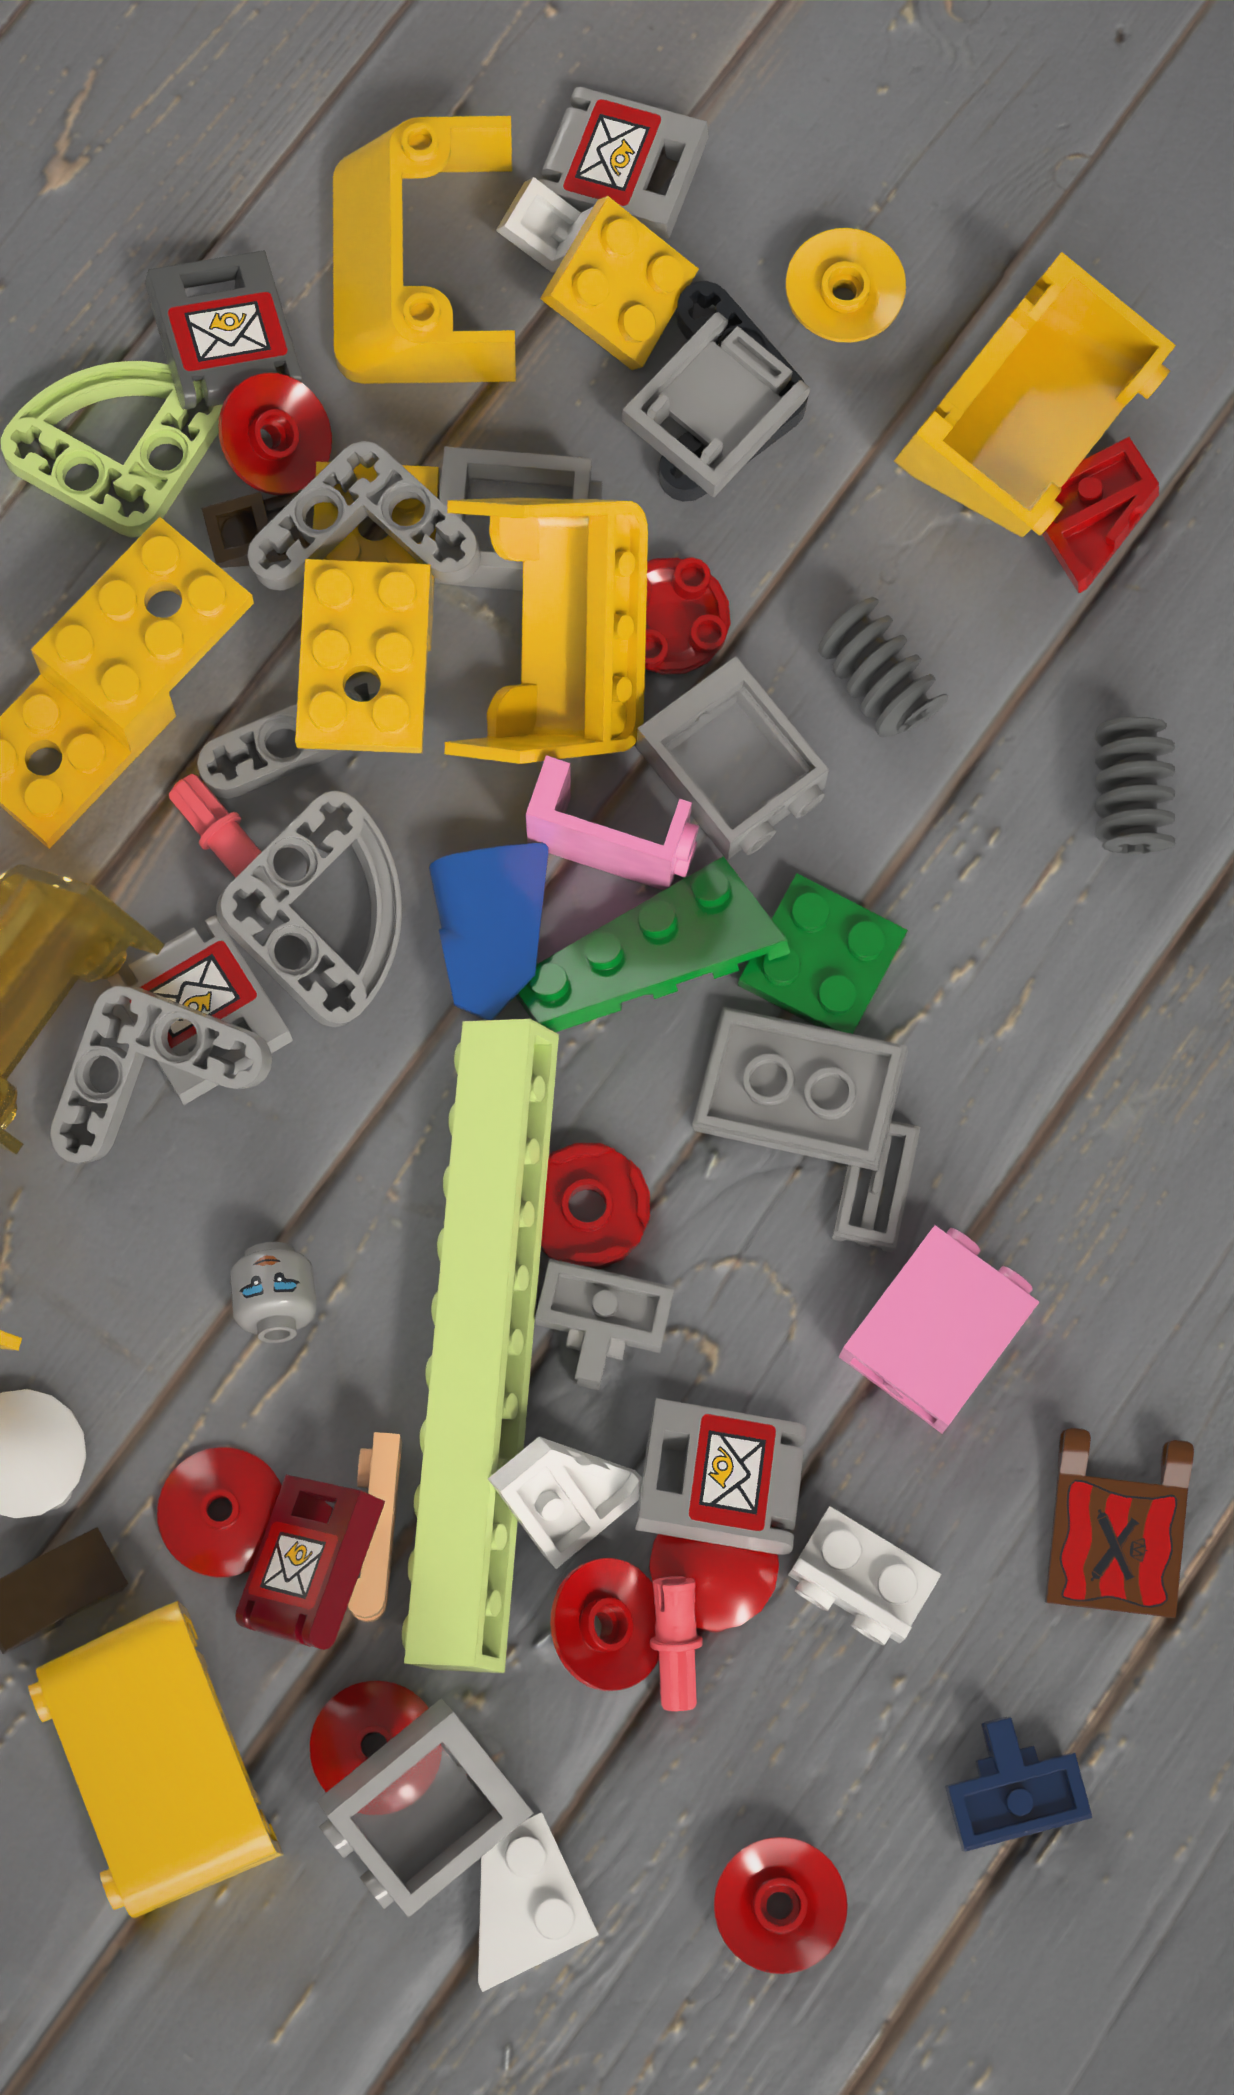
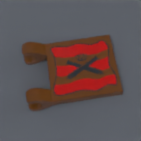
[1045,1428,1194,1618]

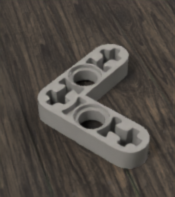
[247,441,481,591]
[50,986,272,1163]

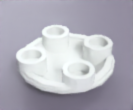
[0,1389,86,1519]

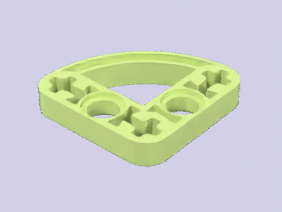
[1,361,223,538]

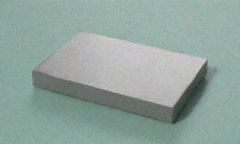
[692,1007,908,1171]

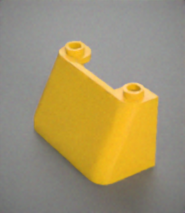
[893,252,1176,538]
[28,1600,284,1918]

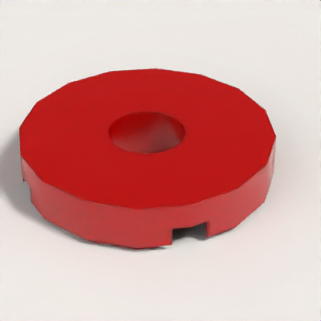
[541,1143,650,1270]

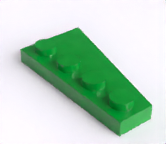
[516,856,790,1033]

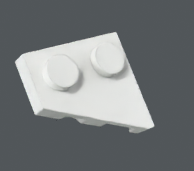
[488,1437,642,1569]
[478,1812,599,1992]

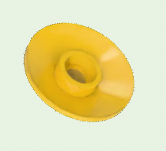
[785,228,906,342]

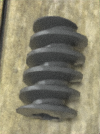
[818,597,948,737]
[1095,717,1175,855]

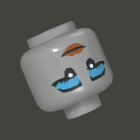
[230,1242,317,1343]

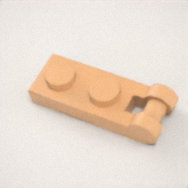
[348,1432,402,1622]

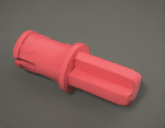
[169,774,261,878]
[650,1576,703,1712]

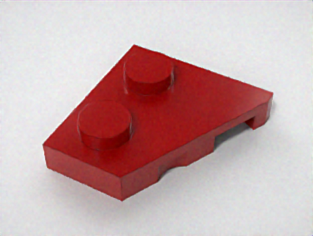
[1042,437,1159,593]

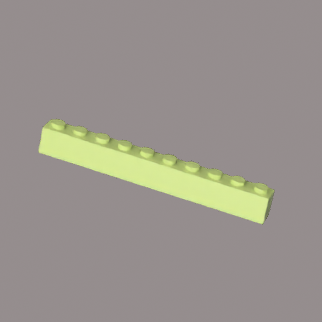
[402,1019,559,1673]

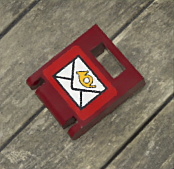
[235,1474,385,1650]

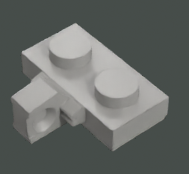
[535,1259,675,1390]

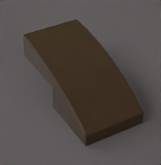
[201,489,314,568]
[0,1527,128,1654]

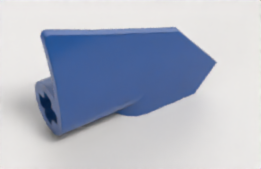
[429,843,549,1020]

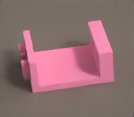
[526,755,699,891]
[839,1225,1039,1434]

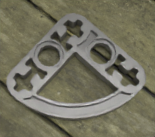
[216,791,402,1027]

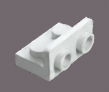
[788,1506,942,1646]

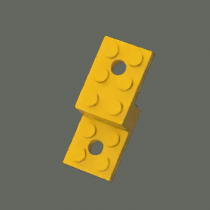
[295,462,440,754]
[0,517,254,849]

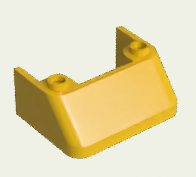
[333,116,516,384]
[444,498,648,764]

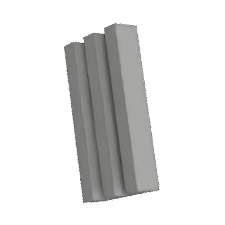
[832,1120,921,1253]

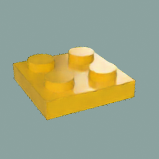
[540,196,699,370]

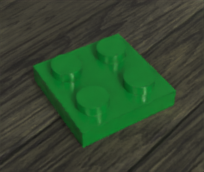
[738,873,908,1034]

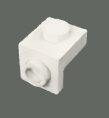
[496,177,593,273]

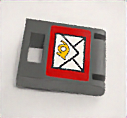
[145,250,302,410]

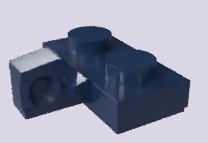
[945,1717,1092,1852]

